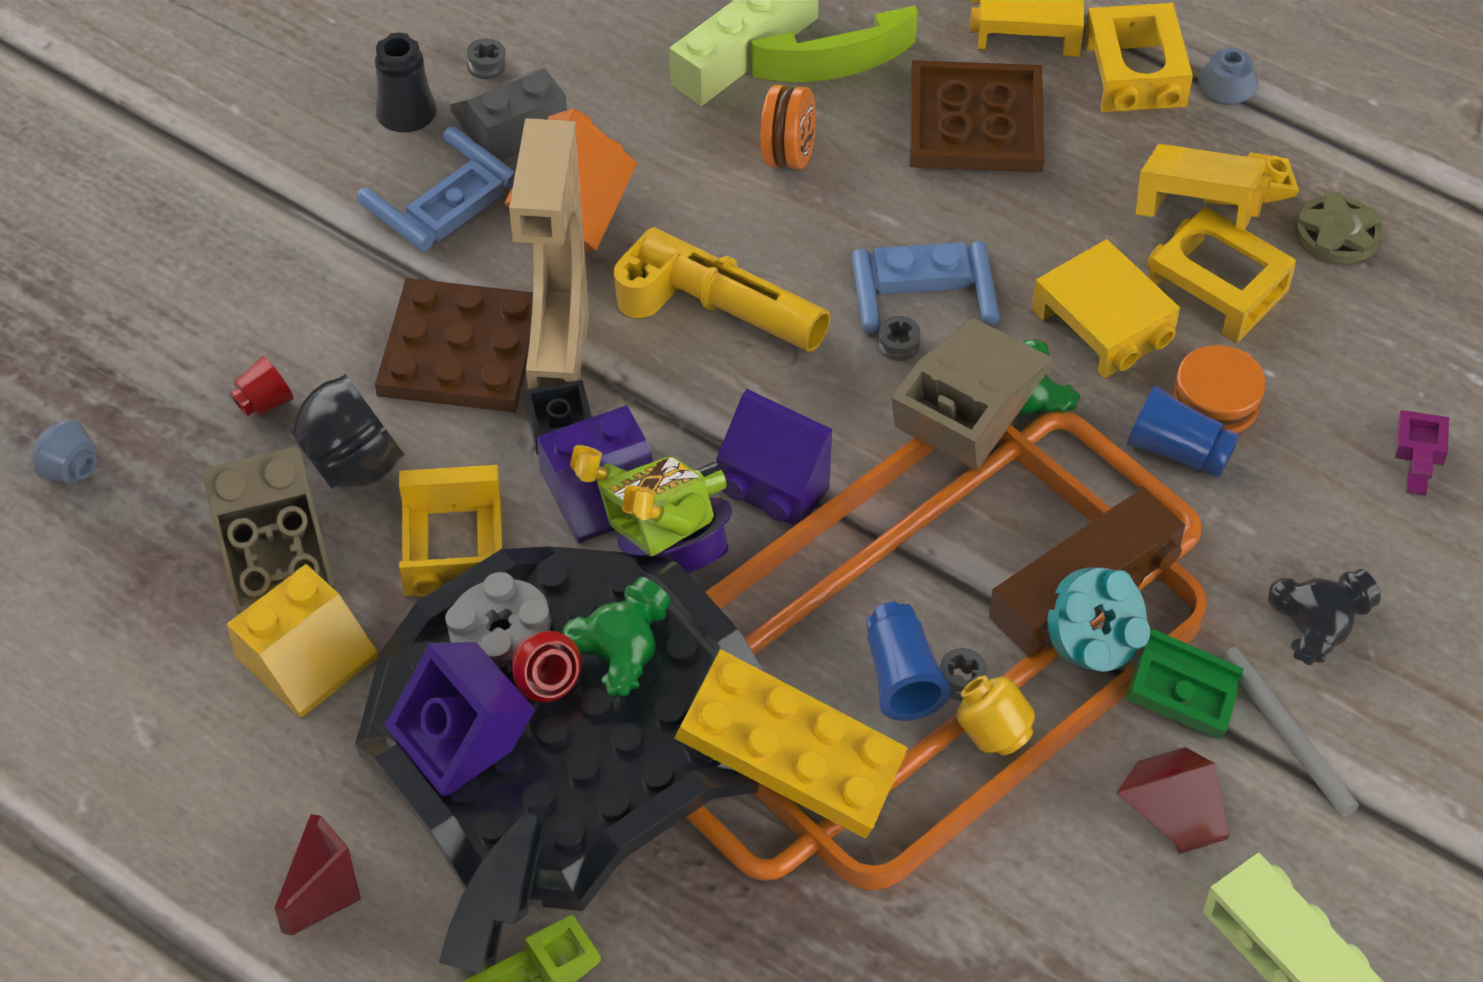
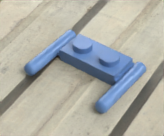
[357,127,516,252]
[851,241,1000,334]

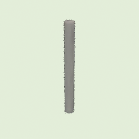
[1221,647,1359,817]

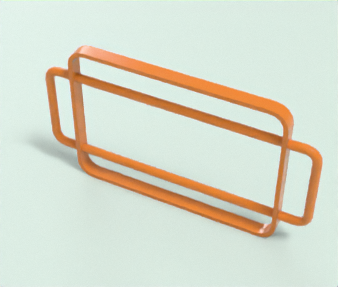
[686,411,1207,891]

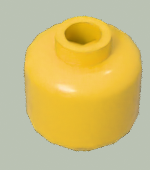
[957,676,1035,756]

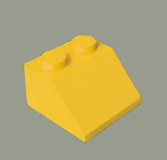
[226,564,379,719]

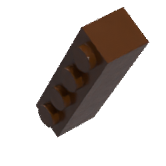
[989,486,1185,658]

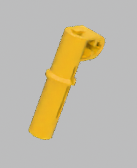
[614,227,831,353]

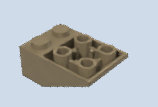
[891,317,1054,470]
[201,445,335,614]

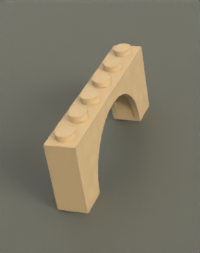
[509,118,589,389]

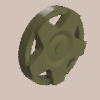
[1295,192,1382,264]

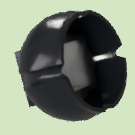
[291,374,405,489]

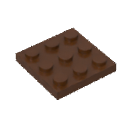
[909,60,1044,172]
[375,278,533,413]

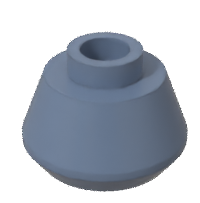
[1198,48,1258,105]
[32,420,97,484]

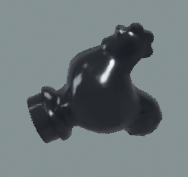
[1268,569,1381,665]

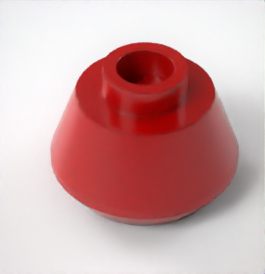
[512,631,582,702]

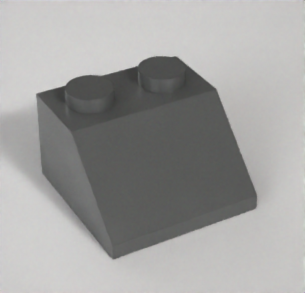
[450,68,567,161]

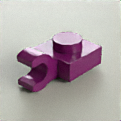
[1395,410,1449,496]

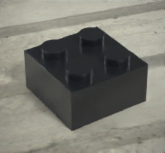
[524,380,592,455]

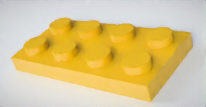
[674,649,908,839]

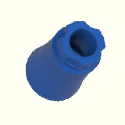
[1127,385,1240,477]
[866,601,951,721]

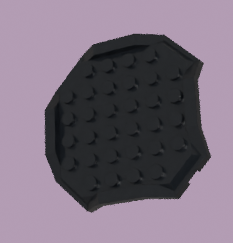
[355,546,763,911]

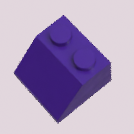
[716,389,832,526]
[537,405,653,544]
[384,642,535,796]

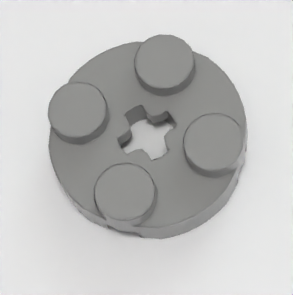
[445,572,552,672]

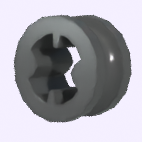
[467,38,506,79]
[878,316,920,361]
[940,648,987,701]

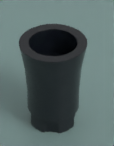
[375,32,437,133]

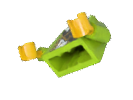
[570,445,727,557]

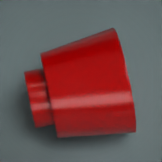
[230,356,294,417]

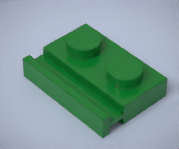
[1124,628,1244,739]

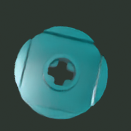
[1047,567,1150,672]

